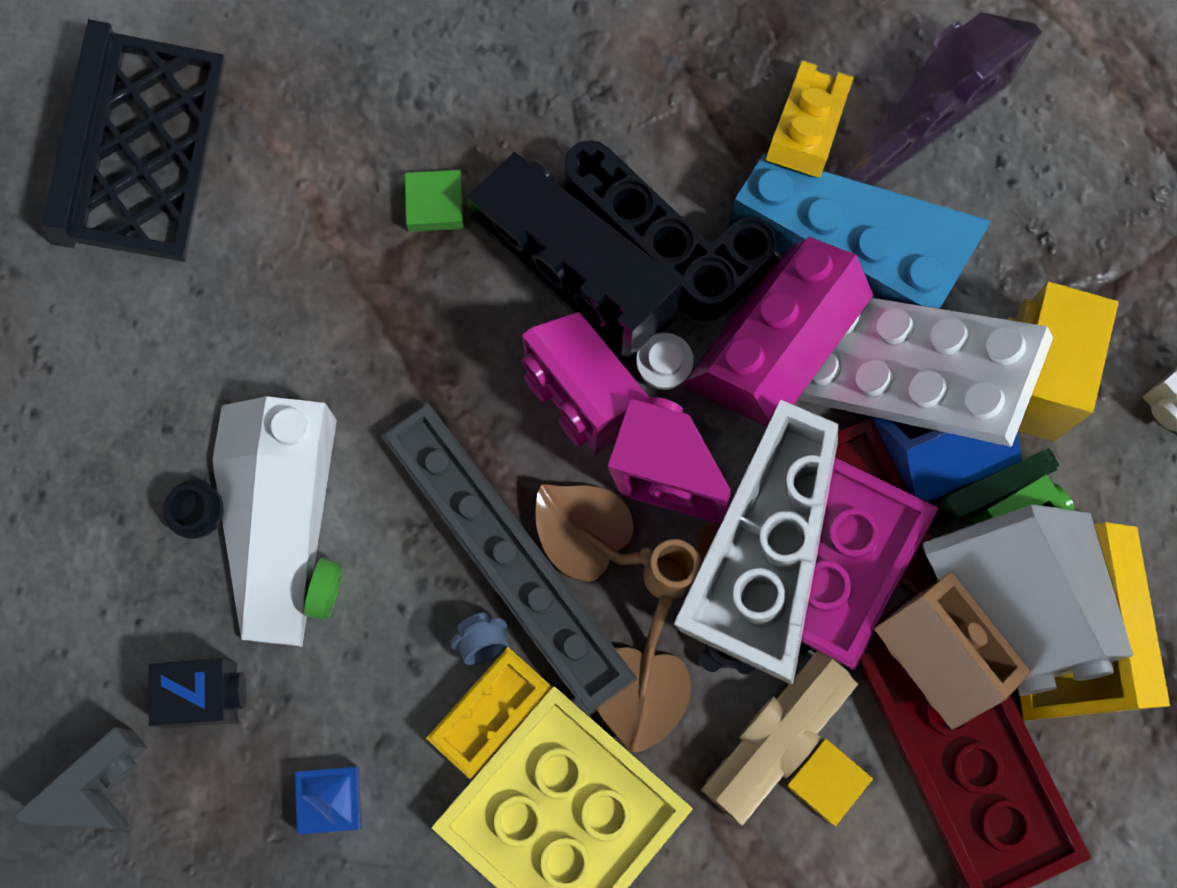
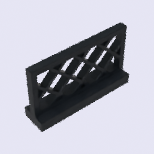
[42,19,225,262]

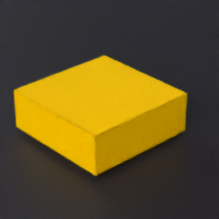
[785,738,873,827]

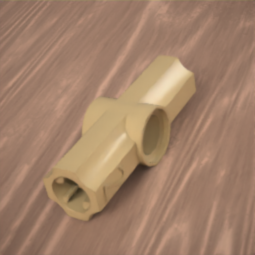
[701,651,858,825]

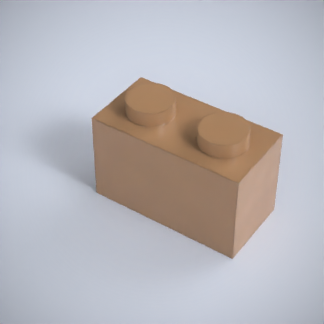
[874,571,1031,730]

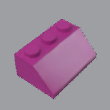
[684,236,873,427]

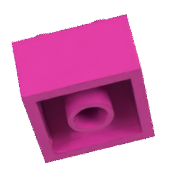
[608,397,732,525]

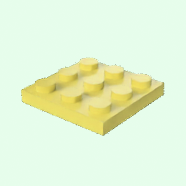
[432,686,693,888]

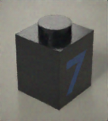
[149,658,247,728]

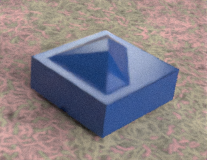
[295,767,362,835]

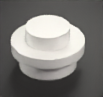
[636,333,694,390]

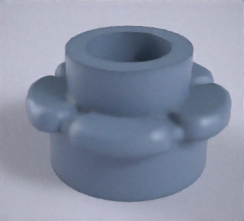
[451,613,509,665]

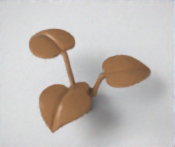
[535,484,721,753]

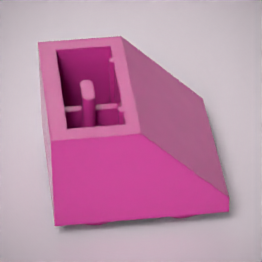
[521,312,649,455]

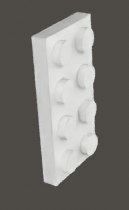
[797,298,1053,447]

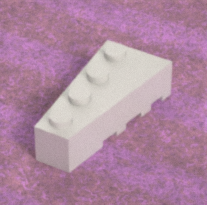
[674,400,838,685]

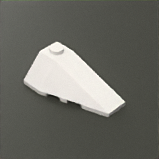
[212,396,337,647]

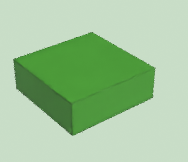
[405,170,464,232]

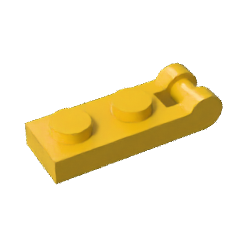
[766,60,854,178]

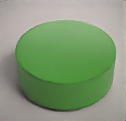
[304,558,344,621]

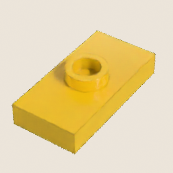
[426,647,553,780]

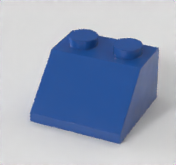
[858,413,1022,502]

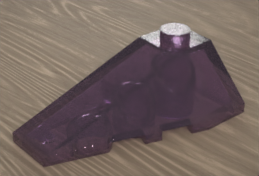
[848,12,1042,186]

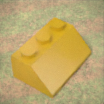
[1020,522,1170,721]

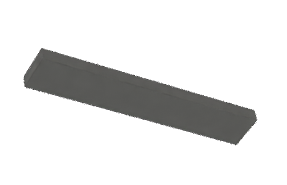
[381,402,637,716]

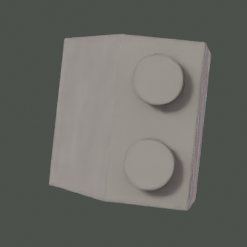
[923,504,1133,696]

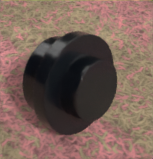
[164,480,224,539]

